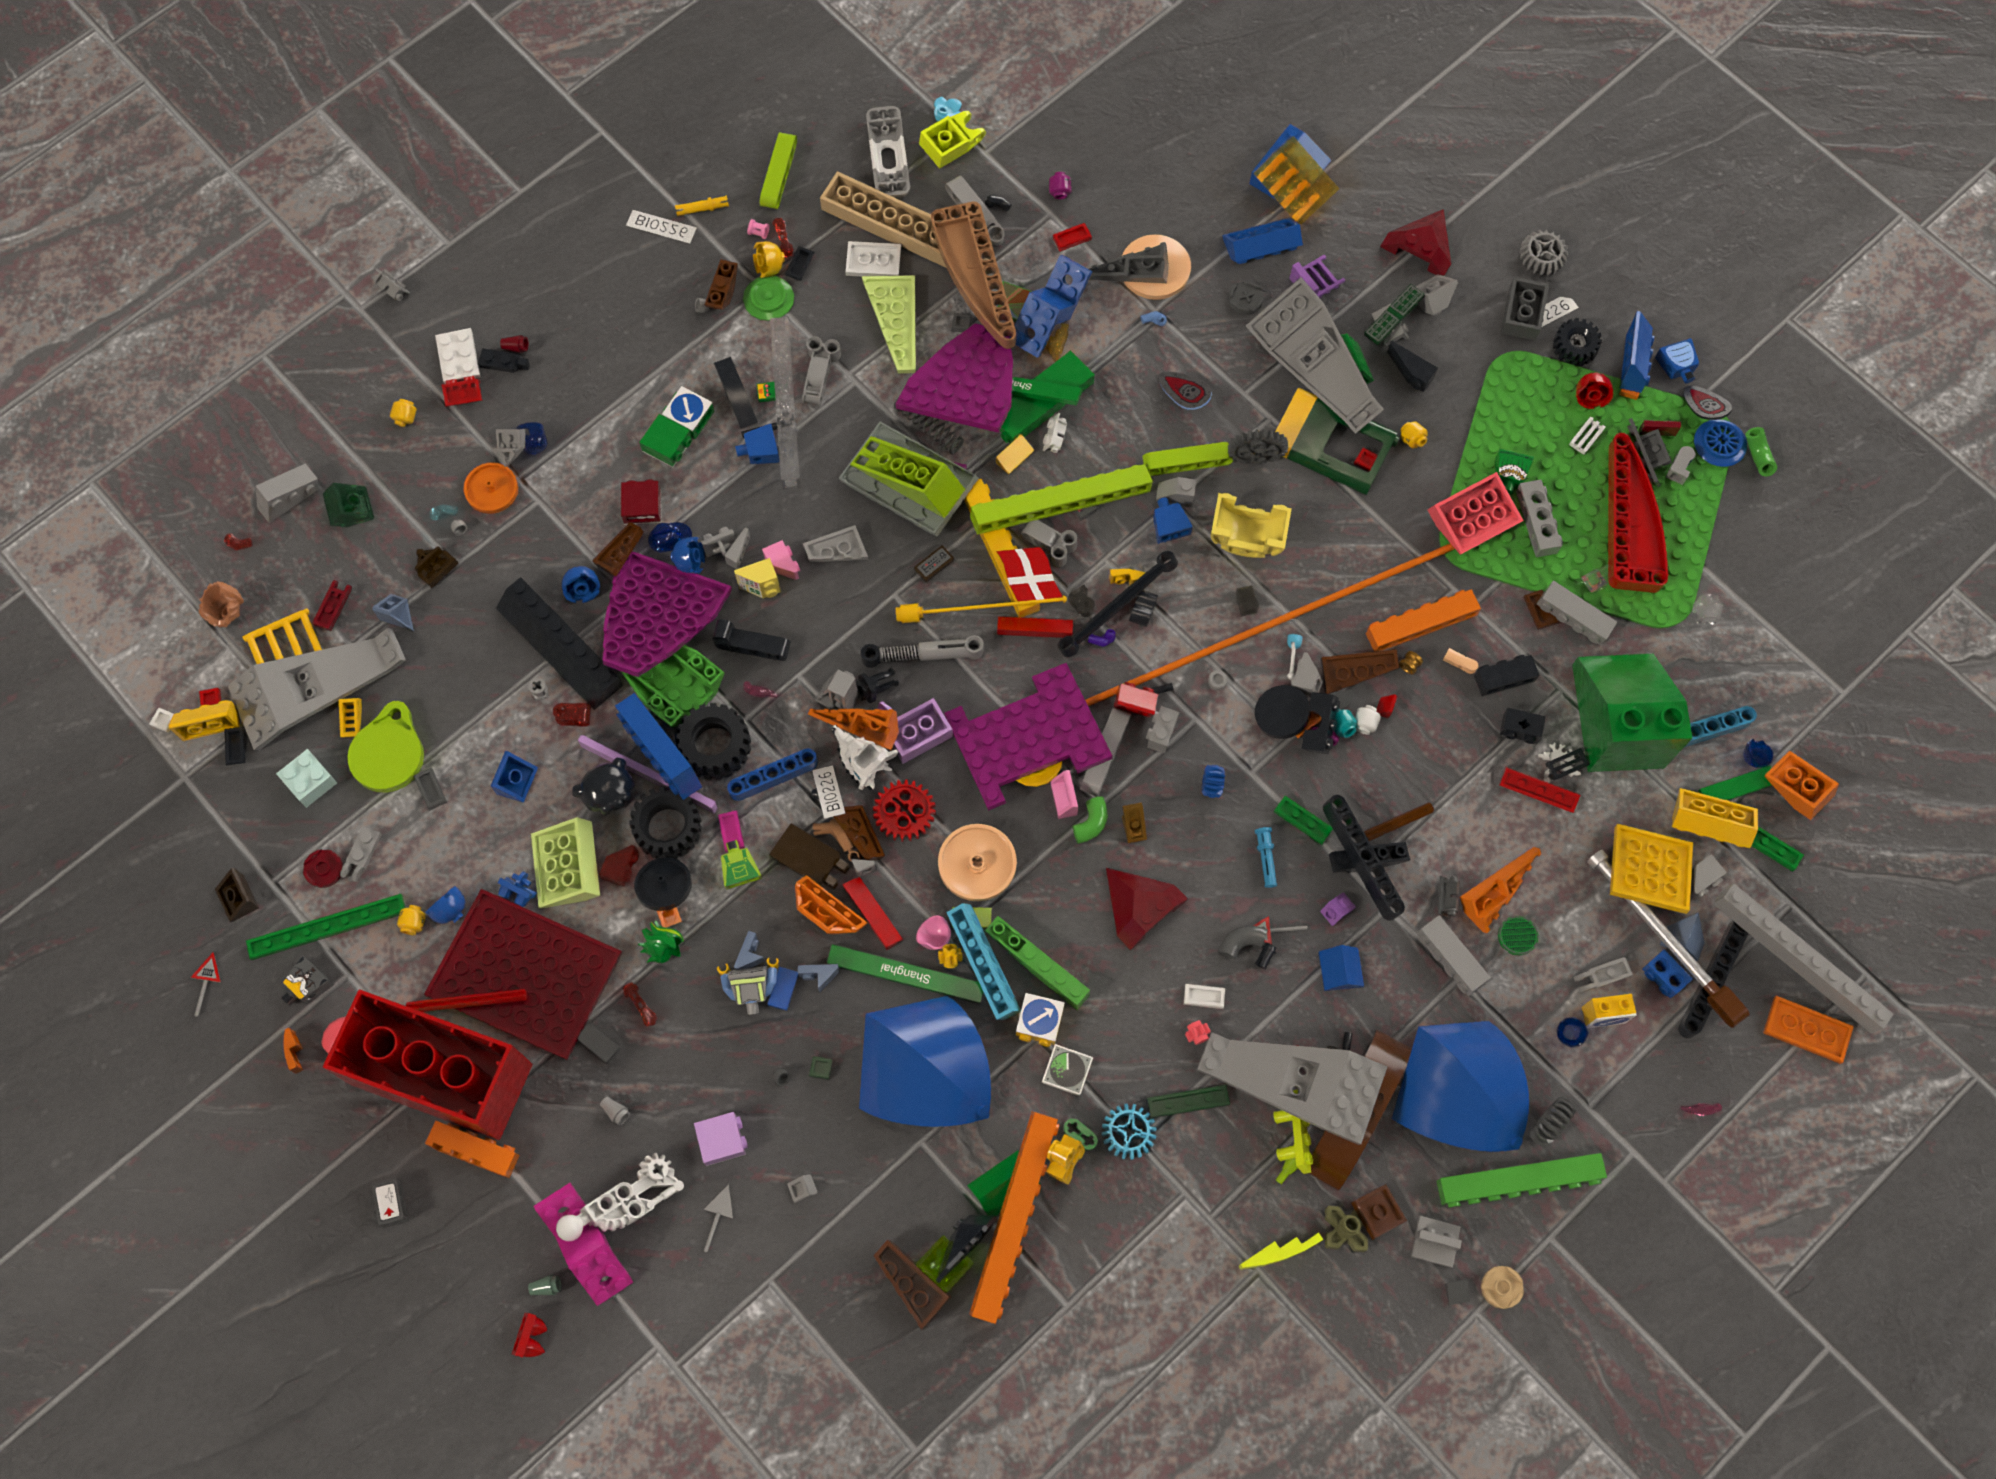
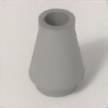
[600,1097,630,1125]

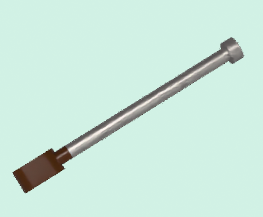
[1587,850,1750,1028]

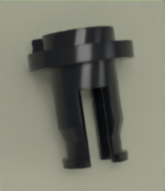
[856,668,899,703]

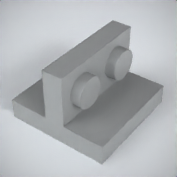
[1411,1216,1462,1268]

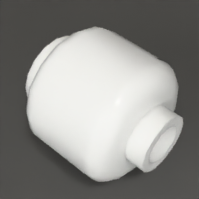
[1355,705,1381,735]

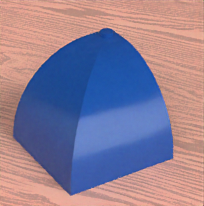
[859,996,991,1127]
[1392,1021,1529,1152]

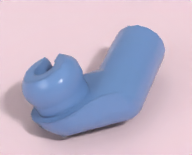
[1140,311,1167,326]

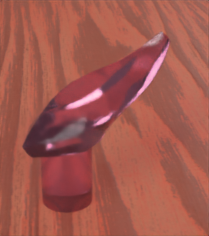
[743,681,778,698]
[1681,1103,1722,1116]

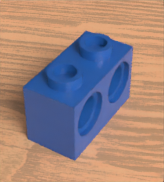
[1642,949,1693,999]

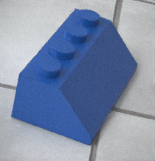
[1222,218,1303,264]
[1620,311,1655,393]

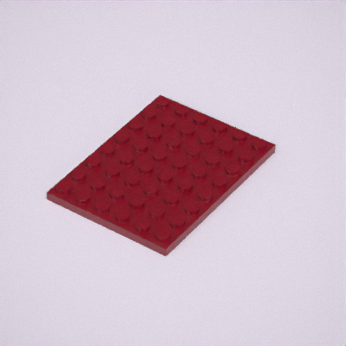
[424,889,622,1060]

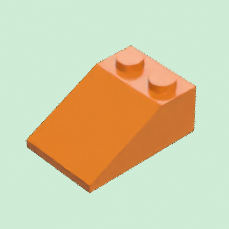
[1765,751,1839,820]

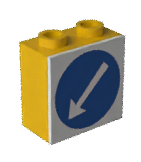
[1016,993,1065,1047]
[1582,994,1637,1029]

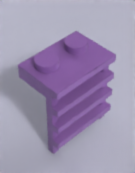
[1289,255,1345,298]

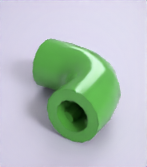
[1746,427,1777,477]
[1072,797,1108,844]

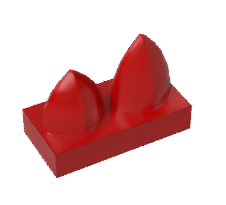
[511,1312,547,1358]

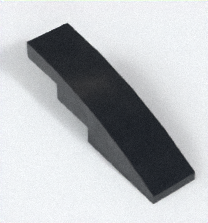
[714,357,758,429]

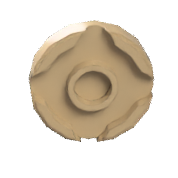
[1481,1266,1524,1309]

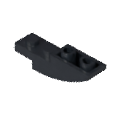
[1329,841,1410,873]

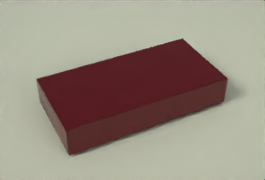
[1639,420,1681,436]

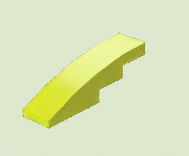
[1239,1233,1323,1270]

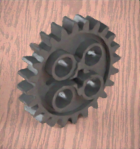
[1228,429,1288,465]

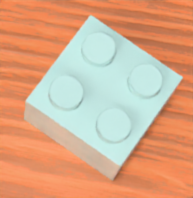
[276,749,337,808]

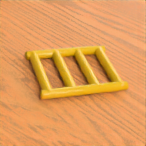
[242,608,322,664]

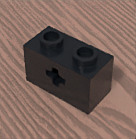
[1500,708,1546,744]

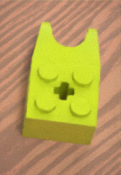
[919,111,986,169]

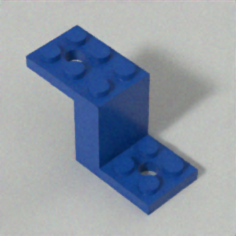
[1009,254,1092,358]

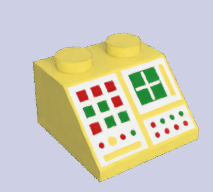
[734,558,781,598]

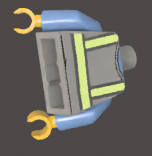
[717,958,779,1015]

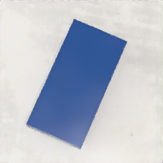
[768,967,799,1011]

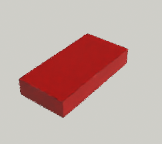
[1053,223,1092,252]

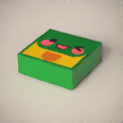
[756,382,777,403]

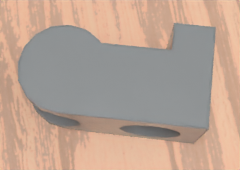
[1666,446,1695,485]

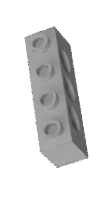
[1516,480,1563,557]

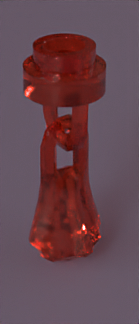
[772,218,794,257]
[622,982,657,1026]

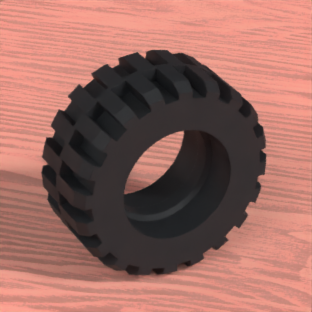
[675,703,751,780]

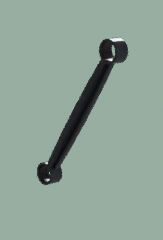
[1058,551,1178,657]

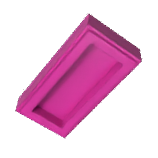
[718,810,745,853]

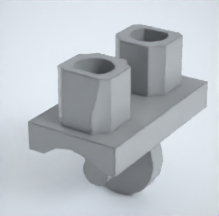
[701,527,736,557]

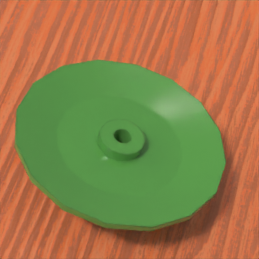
[743,276,794,321]

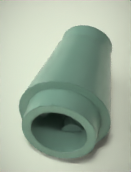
[528,1274,562,1296]

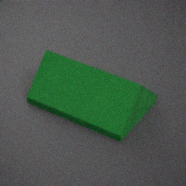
[967,1150,1041,1216]

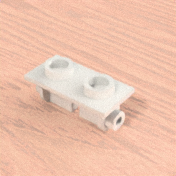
[1043,413,1067,453]

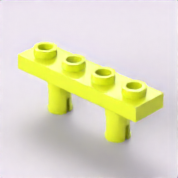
[1273,1089,1313,1174]

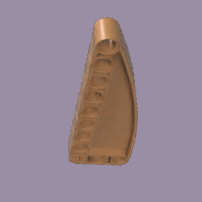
[931,201,1016,349]

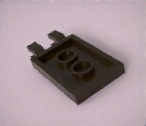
[769,823,850,890]

